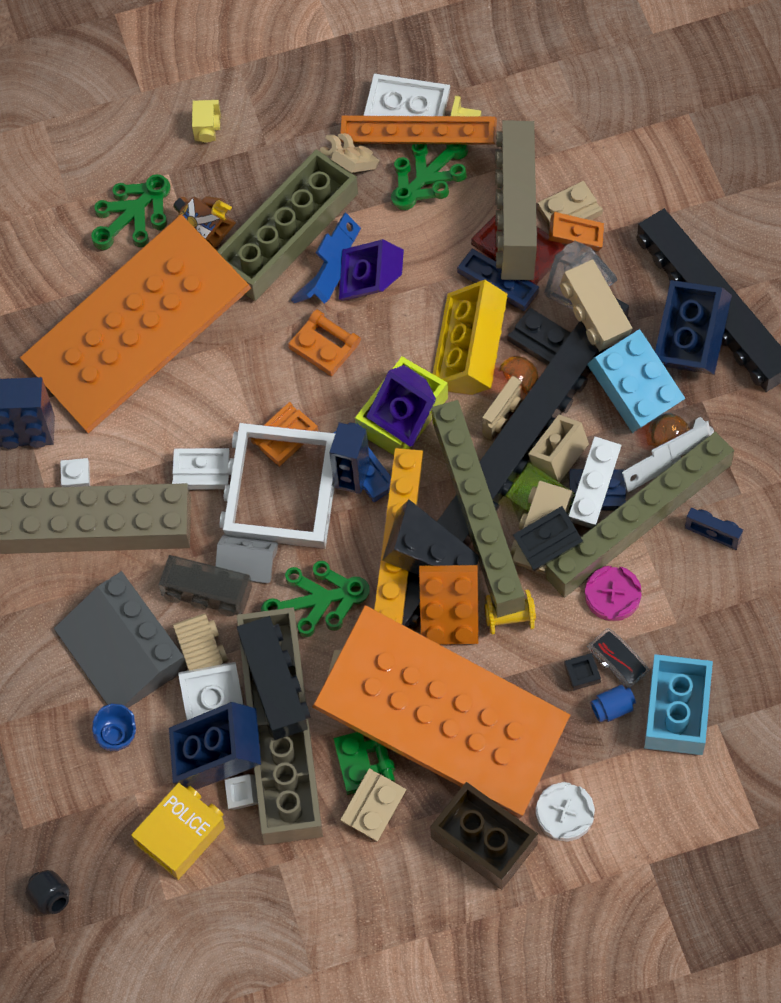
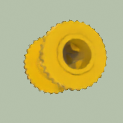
[484,590,536,635]

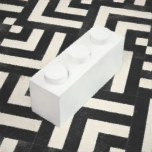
[569,436,621,529]

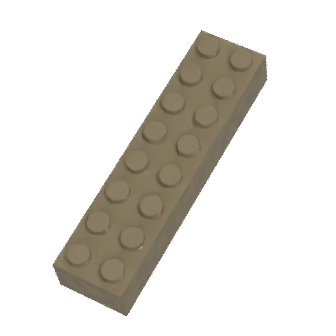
[0,483,191,554]
[237,607,323,845]

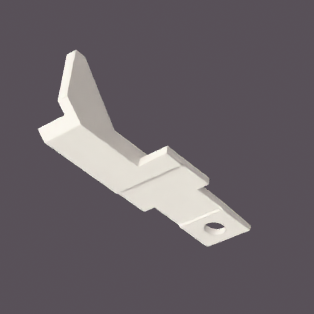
[622,417,714,492]

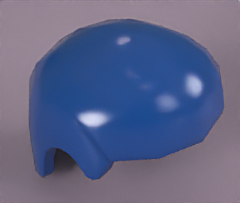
[92,703,136,751]

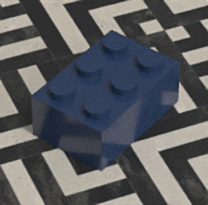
[655,280,732,375]
[0,377,55,449]
[169,702,261,789]

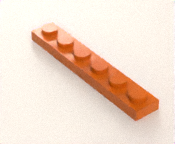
[340,116,497,145]

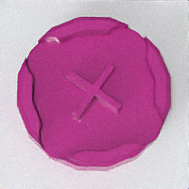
[585,566,642,621]

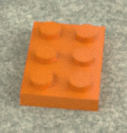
[419,565,478,644]

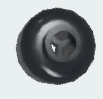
[25,870,70,915]

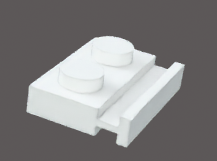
[172,448,230,490]

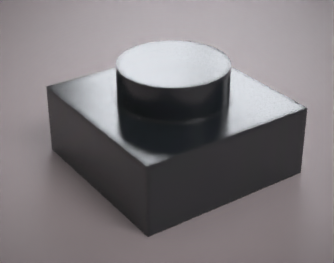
[564,653,601,691]

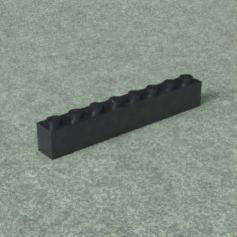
[636,208,781,392]

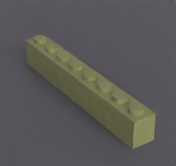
[431,400,525,618]
[546,431,734,598]

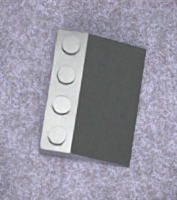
[54,571,187,708]

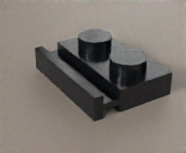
[507,308,571,366]
[513,506,584,572]

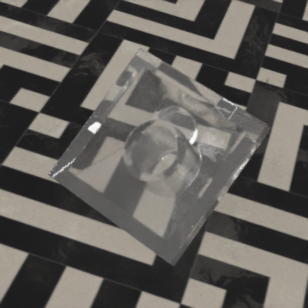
[544,241,617,309]

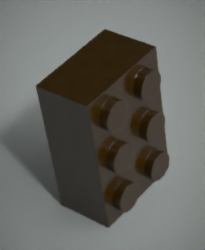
[430,782,538,890]

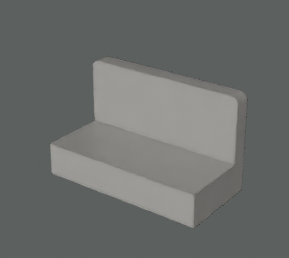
[215,535,278,583]

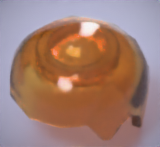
[498,356,539,395]
[646,413,690,448]

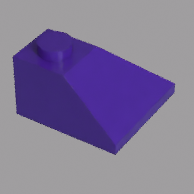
[339,239,404,301]
[366,365,436,447]

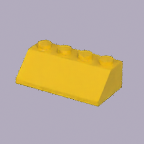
[432,280,508,395]

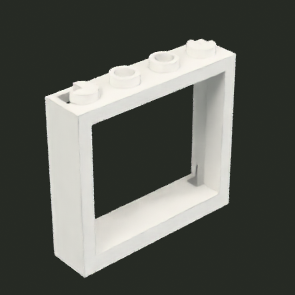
[220,423,335,549]

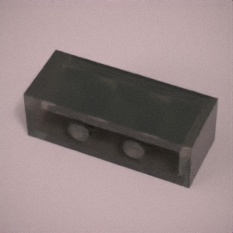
[159,555,252,617]

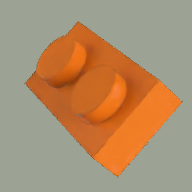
[549,212,604,251]

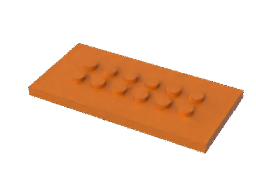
[20,214,251,434]
[312,605,570,818]

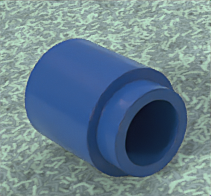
[590,684,636,722]

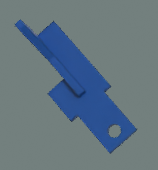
[291,212,361,304]

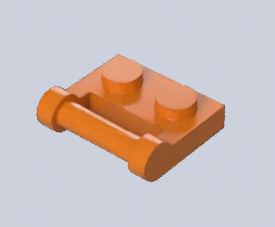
[288,309,361,377]

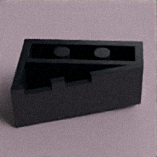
[382,499,479,575]

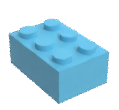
[587,329,685,433]
[644,654,713,755]

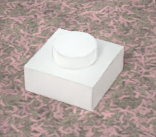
[60,458,90,487]
[225,774,258,810]

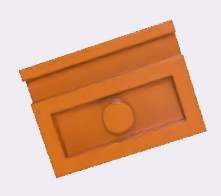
[251,402,318,467]

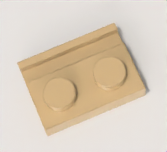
[537,181,603,227]
[482,376,523,441]
[340,768,407,841]

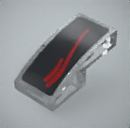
[587,627,650,688]

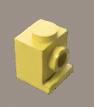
[192,100,221,142]

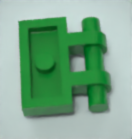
[333,732,395,795]

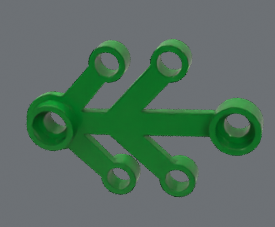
[391,144,468,210]
[91,174,171,250]
[261,561,370,637]

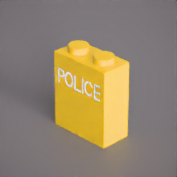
[131,783,225,880]

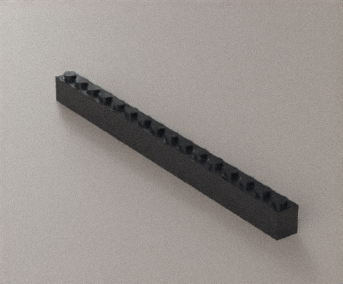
[402,298,631,629]

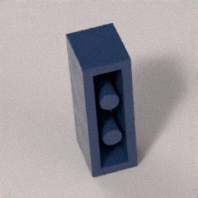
[329,422,370,494]

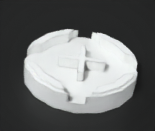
[535,782,595,842]

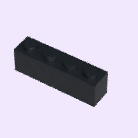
[237,616,311,741]

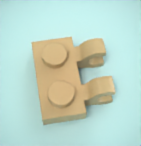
[320,133,379,173]

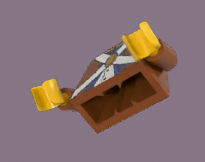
[173,196,236,249]

